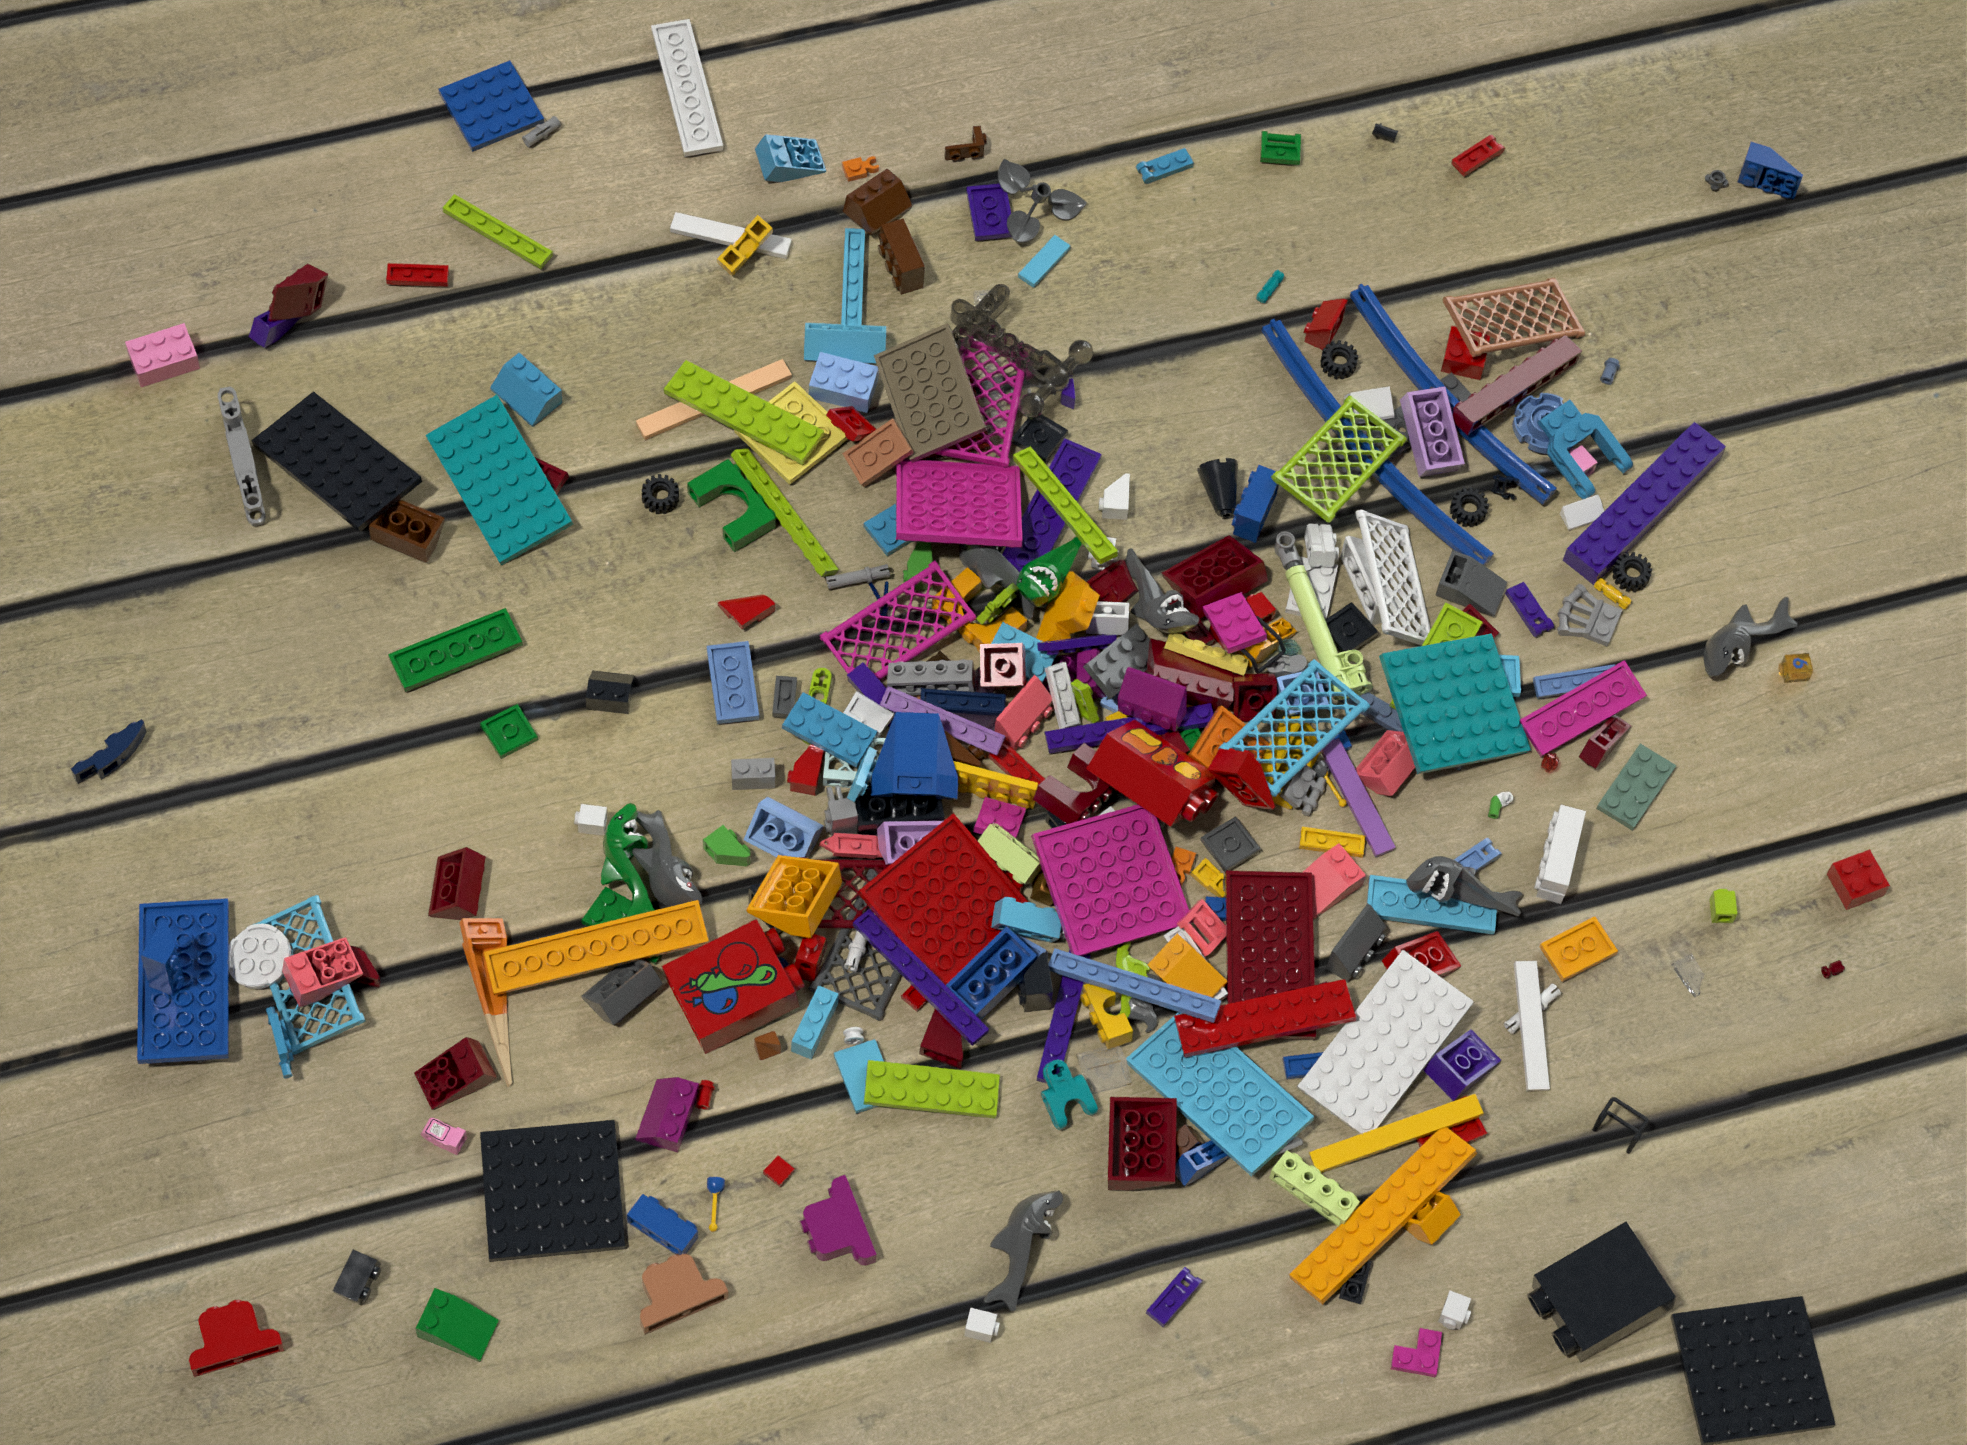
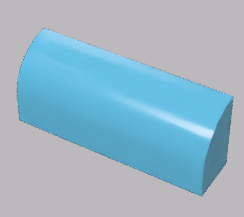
[804,323,886,363]

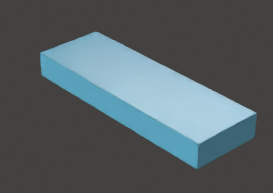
[1018,235,1071,288]

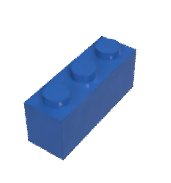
[627,1194,698,1255]

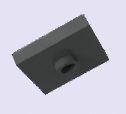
[1200,816,1260,872]

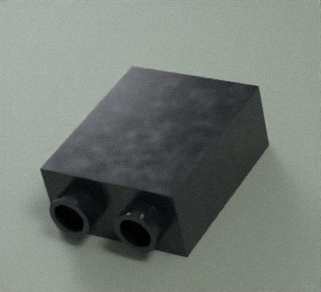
[1527,1221,1676,1362]

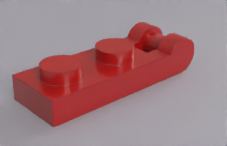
[1451,134,1505,177]

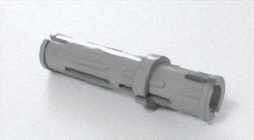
[826,564,890,590]

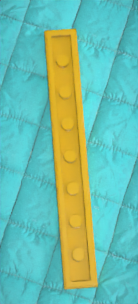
[1309,1094,1484,1173]

